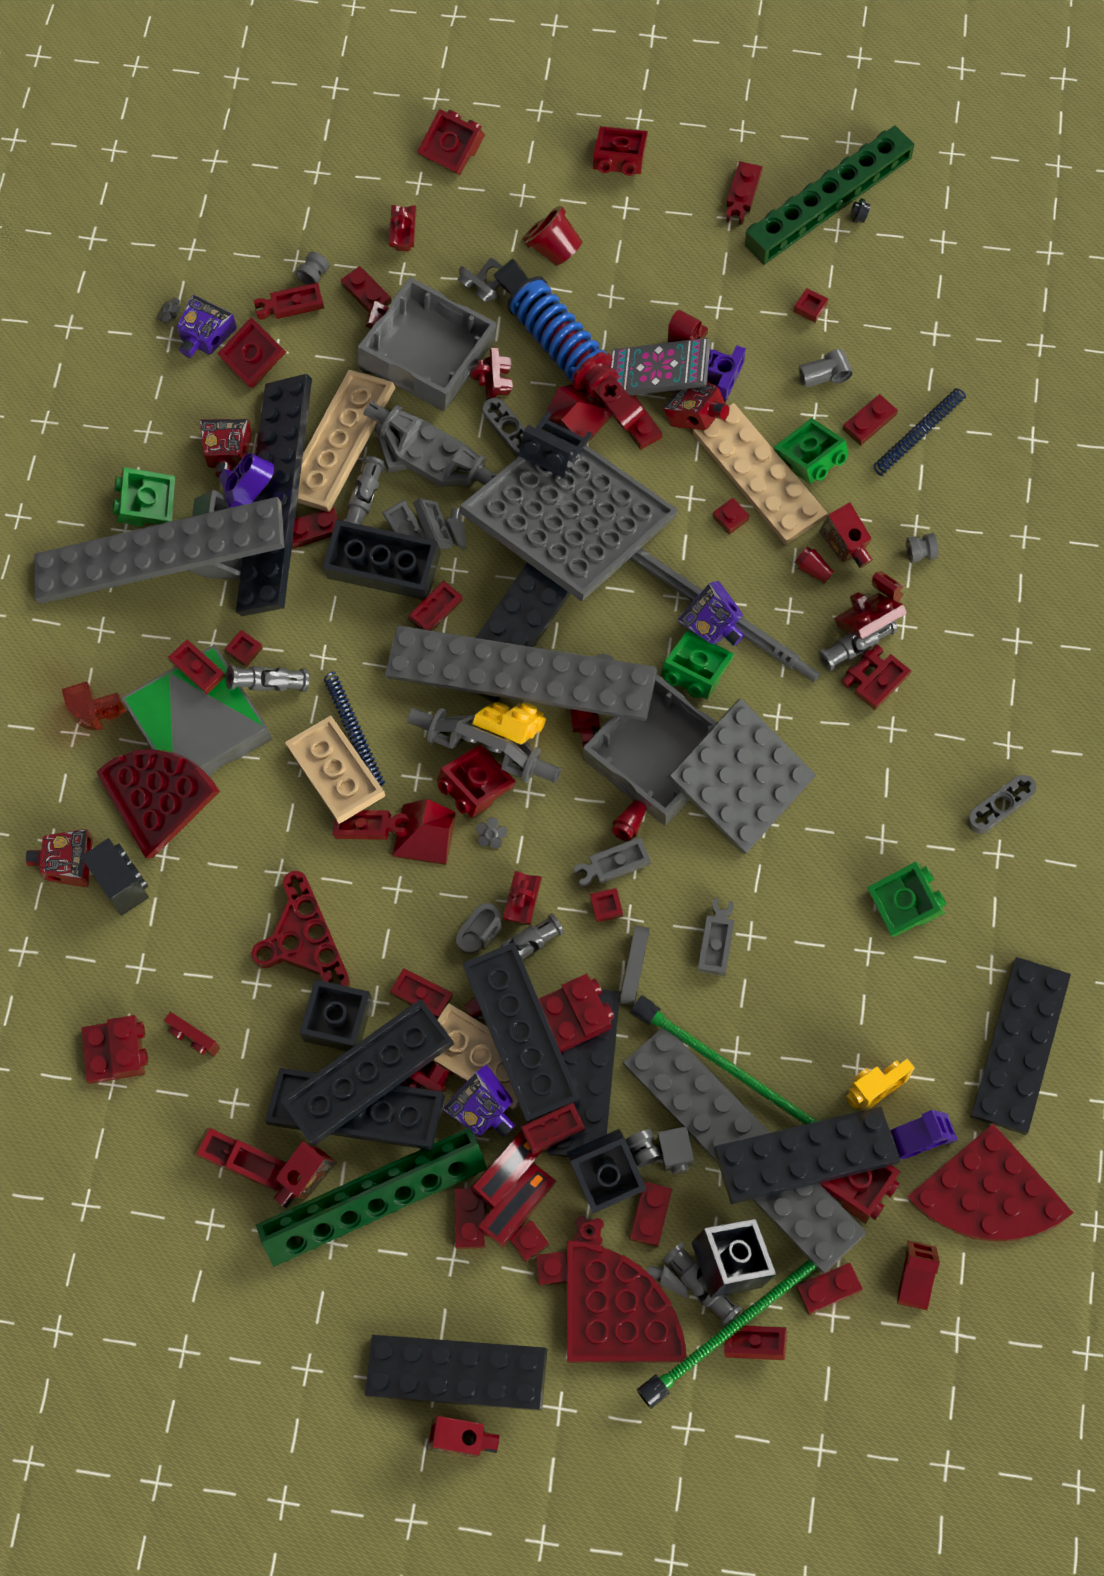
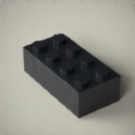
[323,520,441,600]

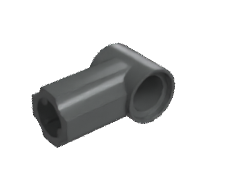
[798,349,853,388]

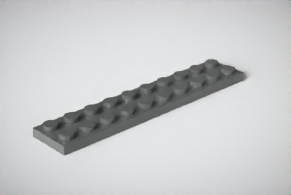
[34,497,284,604]
[385,625,657,721]
[623,1028,867,1275]

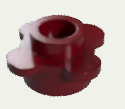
[574,1216,604,1245]

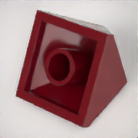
[545,384,612,441]
[392,799,456,865]

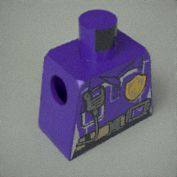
[177,295,237,358]
[678,581,745,646]
[443,1065,515,1137]

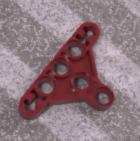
[251,871,350,987]

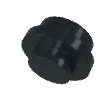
[850,198,870,224]

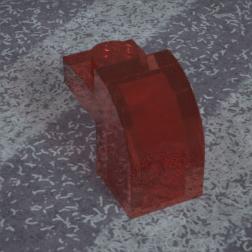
[62,681,126,730]

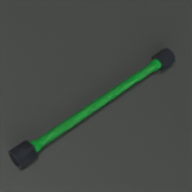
[630,995,820,1125]
[636,1260,817,1409]

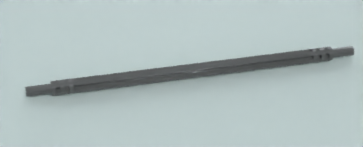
[630,548,820,682]

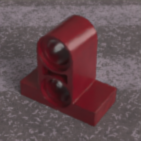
[668,309,708,342]
[897,1240,940,1311]

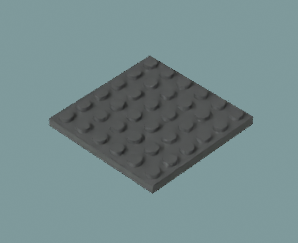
[459,433,678,601]

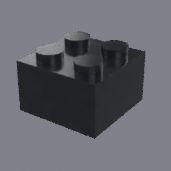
[80,838,149,916]
[300,979,373,1051]
[566,1129,647,1213]
[691,1219,776,1298]

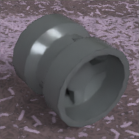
[296,251,330,285]
[906,533,938,563]
[626,1129,662,1168]

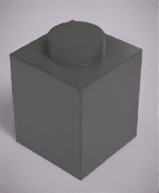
[657,1127,694,1174]

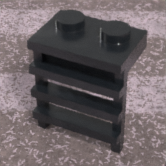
[518,411,593,478]

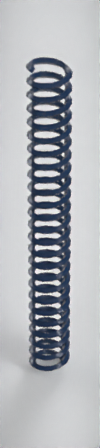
[874,388,966,476]
[324,672,385,786]

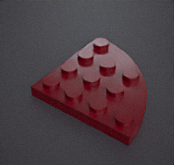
[96,749,220,858]
[906,1123,1074,1241]
[567,1241,687,1363]

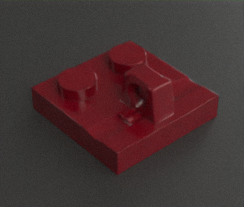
[217,317,286,389]
[834,592,907,639]

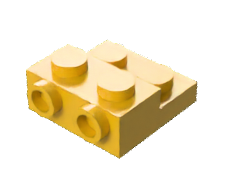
[473,702,546,745]
[845,1059,915,1111]

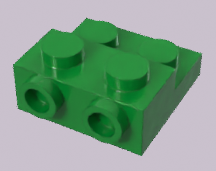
[774,418,849,484]
[112,467,175,526]
[660,630,734,700]
[867,861,947,937]

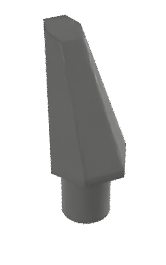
[445,508,467,549]
[647,1264,688,1298]

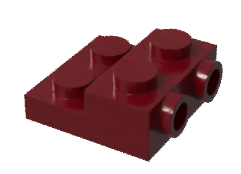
[417,109,485,175]
[593,126,648,176]
[437,744,516,818]
[539,973,614,1052]
[81,1015,148,1084]
[819,1166,900,1224]

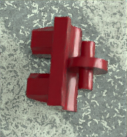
[389,205,417,251]
[470,348,513,400]
[503,871,542,925]
[401,1063,450,1093]

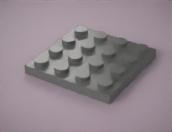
[667,698,816,854]

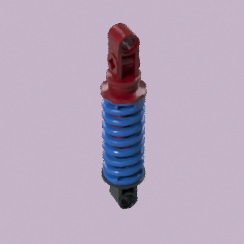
[493,259,646,430]

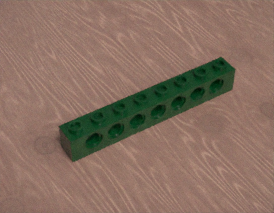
[745,125,915,265]
[256,1127,488,1267]

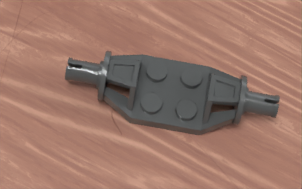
[363,400,496,488]
[407,708,562,784]

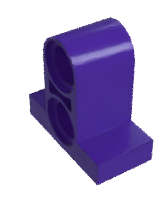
[707,345,746,402]
[219,453,274,508]
[890,1110,958,1160]

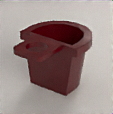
[522,206,583,266]

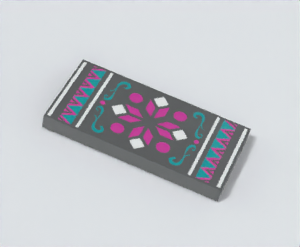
[611,338,710,397]

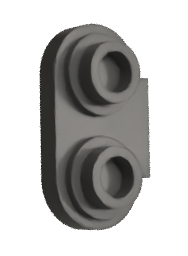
[457,258,502,303]
[456,903,502,954]

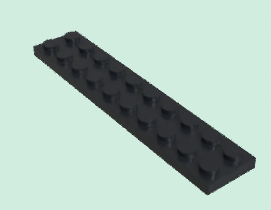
[236,374,312,616]

